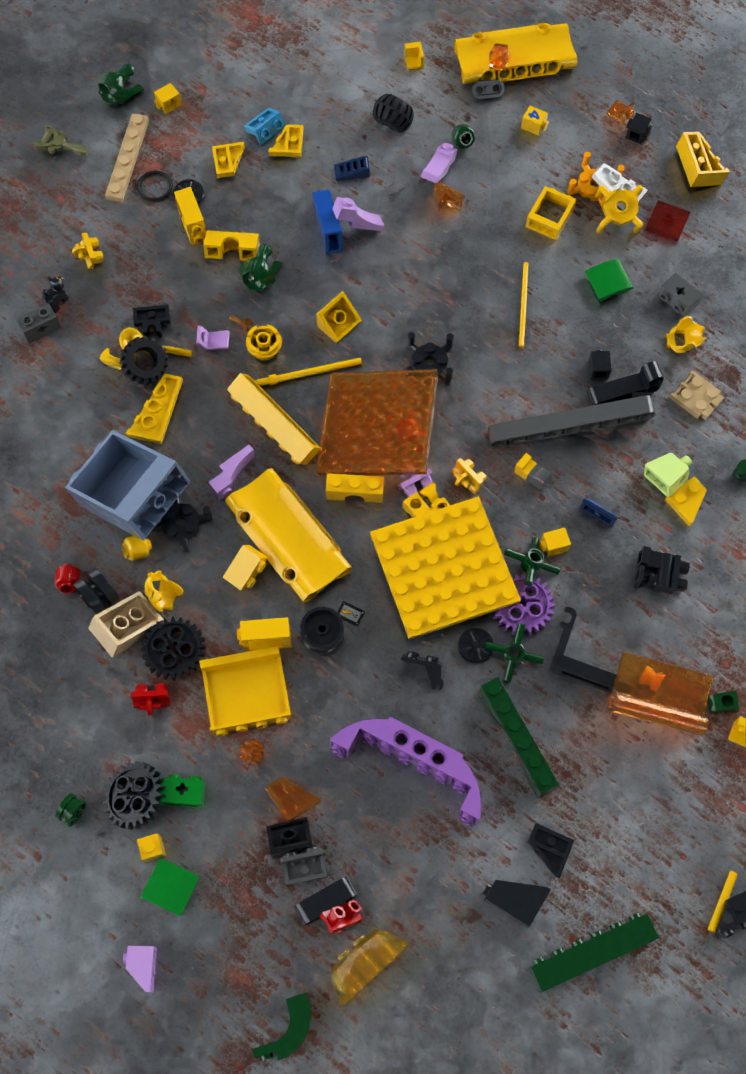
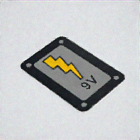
[337,601,365,626]

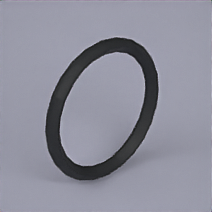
[137,170,173,201]

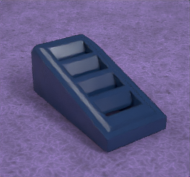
[334,156,370,180]

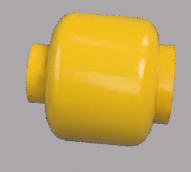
[122,536,152,561]

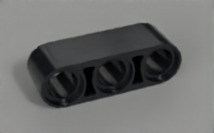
[294,876,358,926]

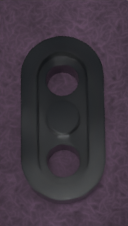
[471,79,505,99]

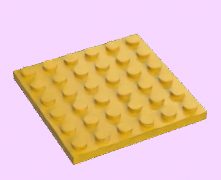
[370,496,521,640]

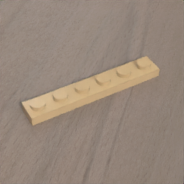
[105,113,149,202]

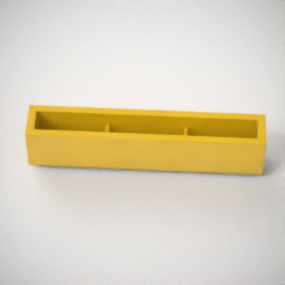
[227,373,321,465]

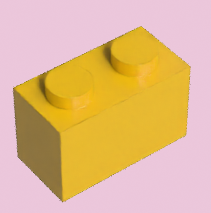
[223,545,268,591]

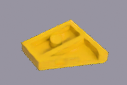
[269,125,304,157]
[212,142,245,178]
[665,476,707,526]

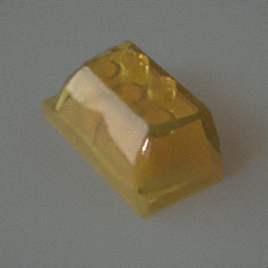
[329,928,409,1007]

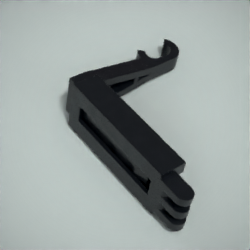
[550,607,630,697]

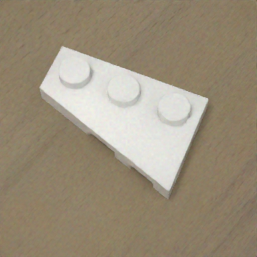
[591,163,648,210]

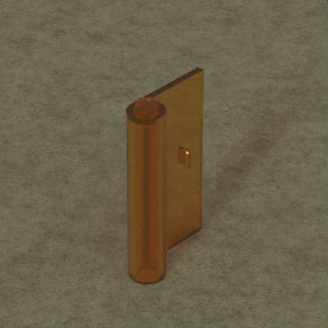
[607,652,714,736]

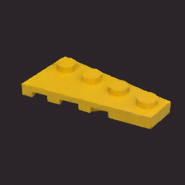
[125,373,183,445]

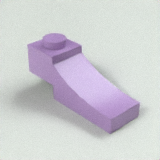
[421,143,458,183]
[332,197,384,231]
[208,445,255,500]

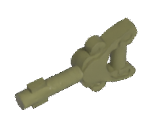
[34,125,89,156]

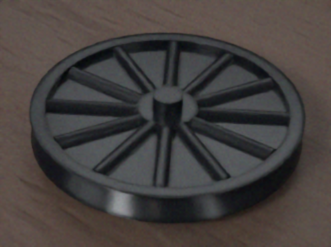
[173,179,204,204]
[458,628,494,663]

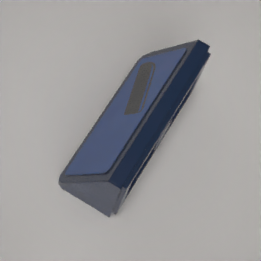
[580,497,619,527]

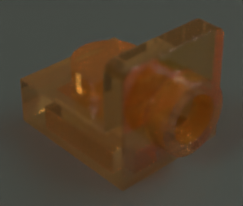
[607,100,635,125]

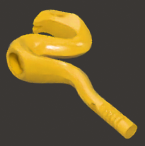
[100,327,193,370]

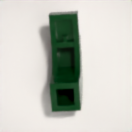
[252,992,312,1061]

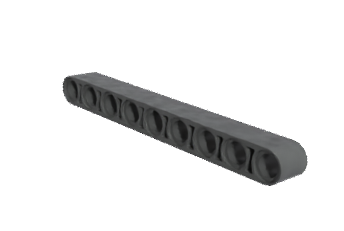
[487,396,656,448]

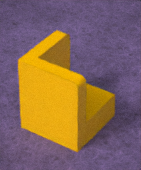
[404,41,424,70]

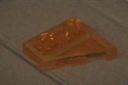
[265,776,321,823]

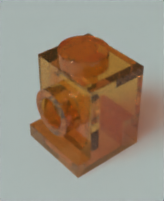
[489,43,510,71]

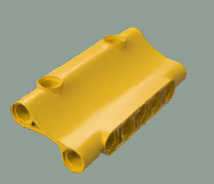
[454,23,578,84]
[225,468,352,603]

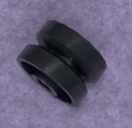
[73,567,121,614]
[300,606,345,656]

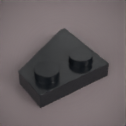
[527,823,575,879]

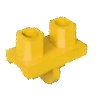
[72,233,104,269]
[451,458,487,494]

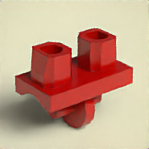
[131,683,170,716]
[320,900,363,934]

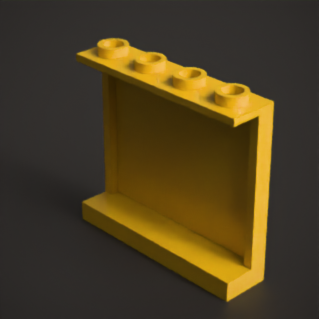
[199,646,292,736]

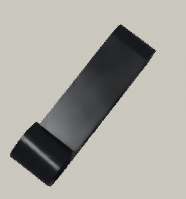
[587,361,664,406]

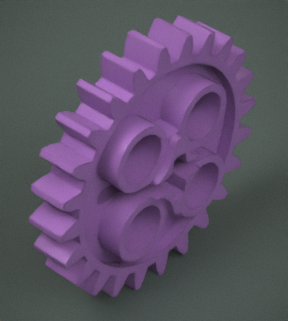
[493,573,555,635]

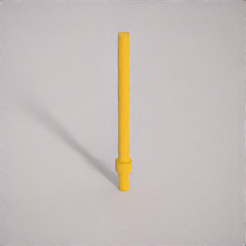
[254,357,362,386]

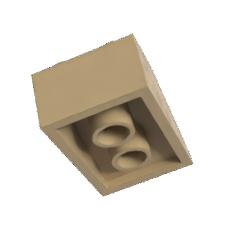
[88,591,164,658]

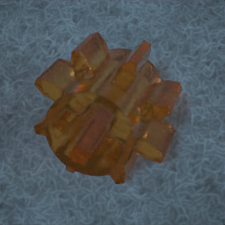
[239,738,264,765]

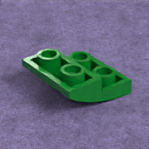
[585,258,634,302]
[140,858,200,916]

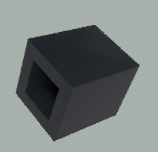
[589,350,612,379]

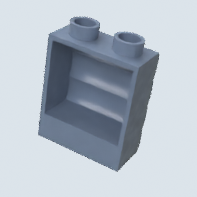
[65,430,191,541]

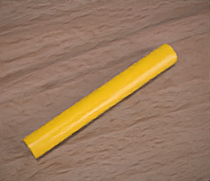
[707,871,738,933]

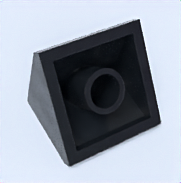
[266,817,313,858]

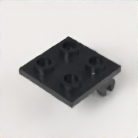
[401,651,444,691]

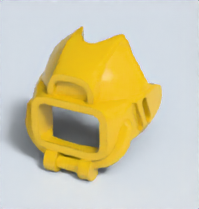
[666,316,706,353]
[144,570,183,613]

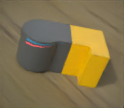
[514,453,552,489]

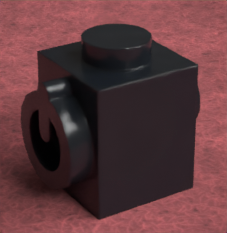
[626,113,653,144]

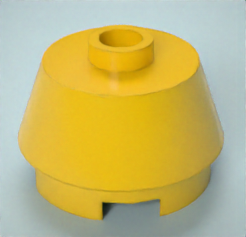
[246,324,282,361]

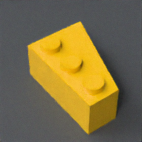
[676,131,730,187]

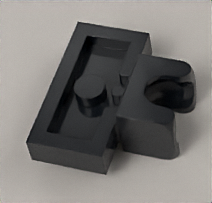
[133,305,171,338]

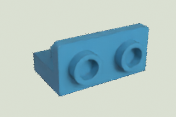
[244,108,286,145]

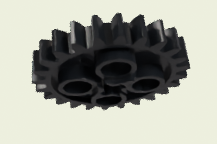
[141,616,206,681]
[102,761,166,830]

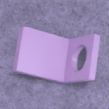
[196,326,230,351]

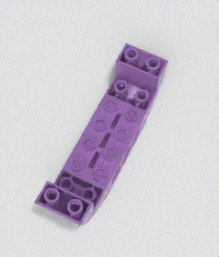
[330,717,481,826]

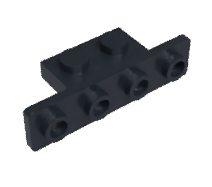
[715,891,746,938]

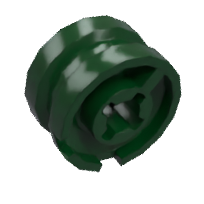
[55,793,86,827]

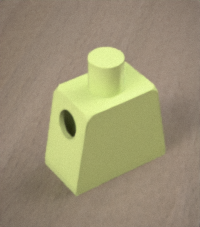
[644,453,692,498]

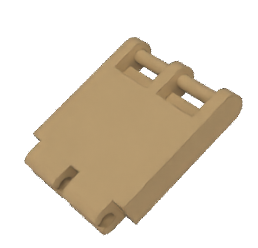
[669,371,724,420]

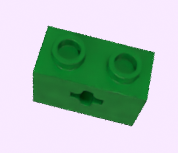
[160,774,206,808]

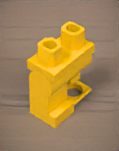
[402,482,450,518]

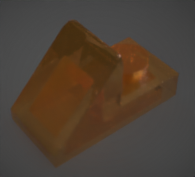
[433,181,465,212]

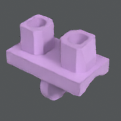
[397,464,433,497]

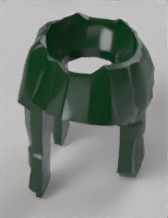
[98,64,144,106]
[238,243,283,292]

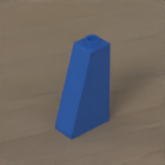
[312,190,343,254]

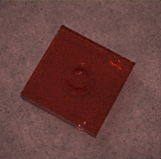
[645,200,691,242]

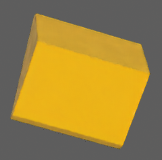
[316,291,362,343]

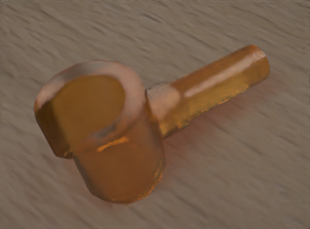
[229,315,253,332]

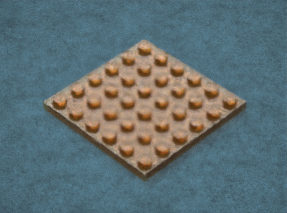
[316,369,438,476]

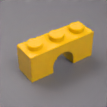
[203,230,260,261]
[326,473,384,503]

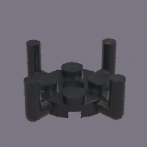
[406,332,454,383]
[151,496,212,552]

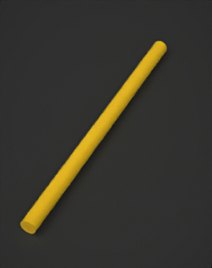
[519,262,529,348]

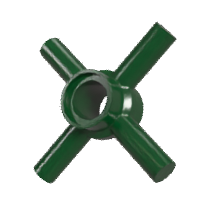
[504,537,561,586]
[485,623,544,683]

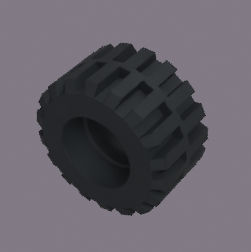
[120,336,169,385]

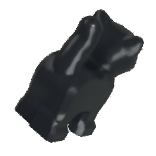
[41,276,69,313]

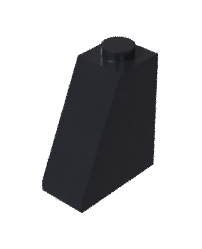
[483,880,551,929]

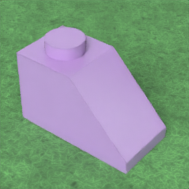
[123,946,157,993]

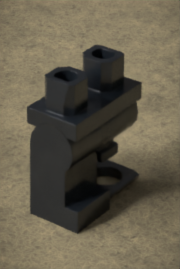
[635,546,690,594]

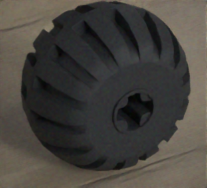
[373,94,414,133]

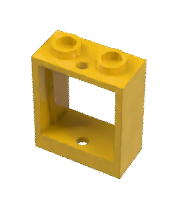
[525,186,577,240]
[174,187,206,246]
[237,617,292,652]

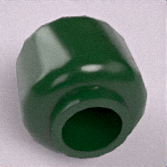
[451,124,475,149]

